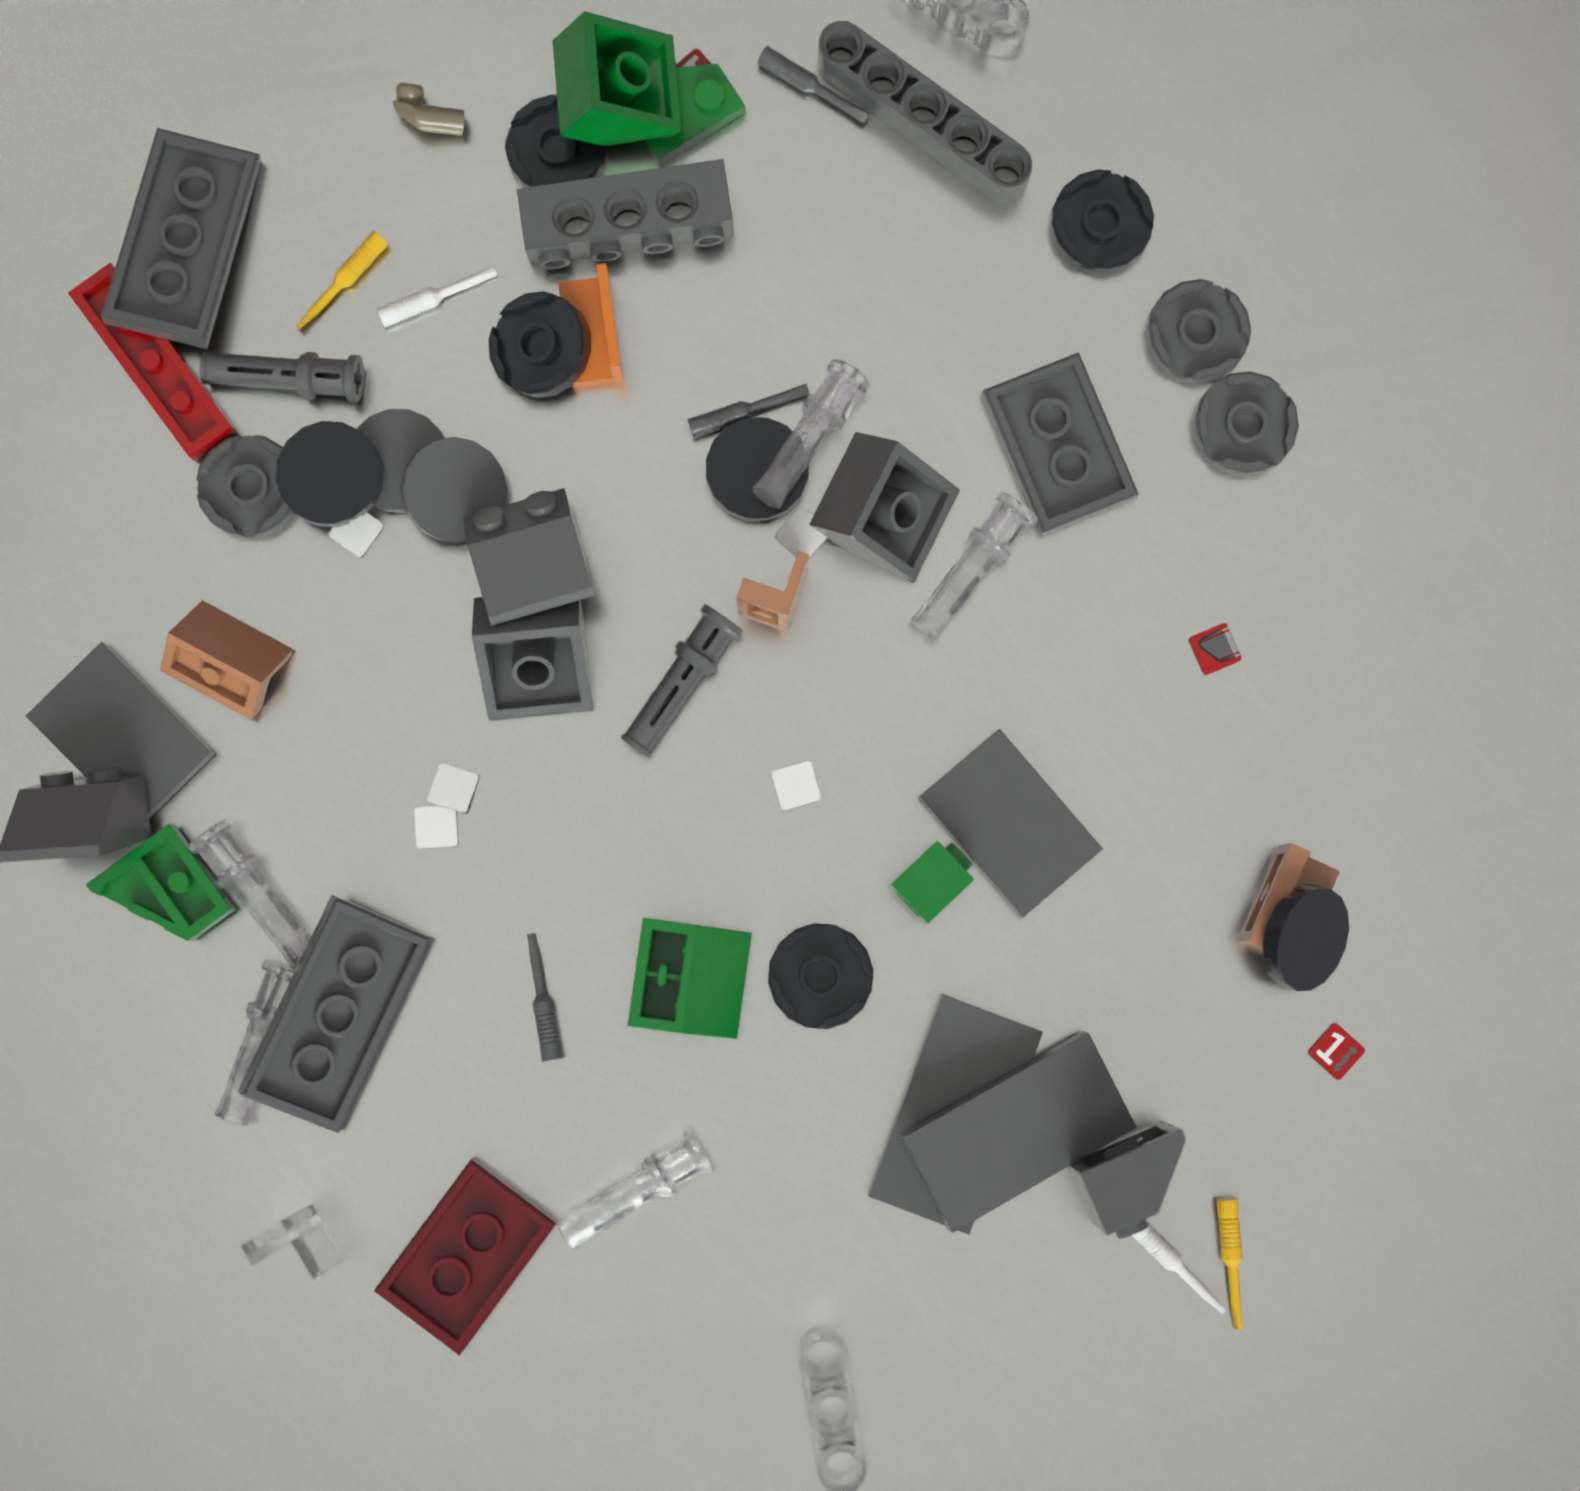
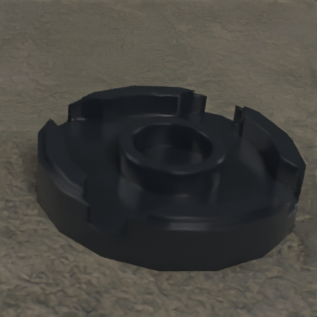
[505,94,609,188]
[1050,169,1154,275]
[489,291,591,398]
[706,417,809,522]
[276,421,384,527]
[1263,884,1349,991]
[768,923,874,1029]

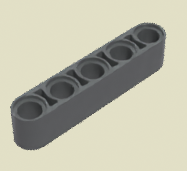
[818,21,1033,205]

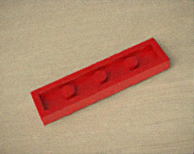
[68,263,236,461]

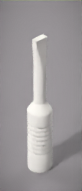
[377,267,497,328]
[1132,1220,1226,1314]

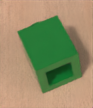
[889,840,975,924]

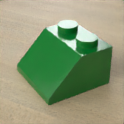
[552,11,682,146]

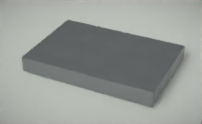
[981,352,1139,536]
[26,642,216,819]
[918,728,1103,918]

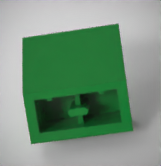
[627,918,752,1039]

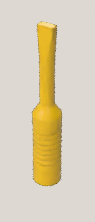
[296,230,389,331]
[1216,1197,1243,1330]

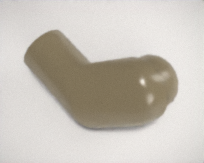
[393,83,465,136]

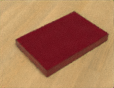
[374,1157,558,1356]

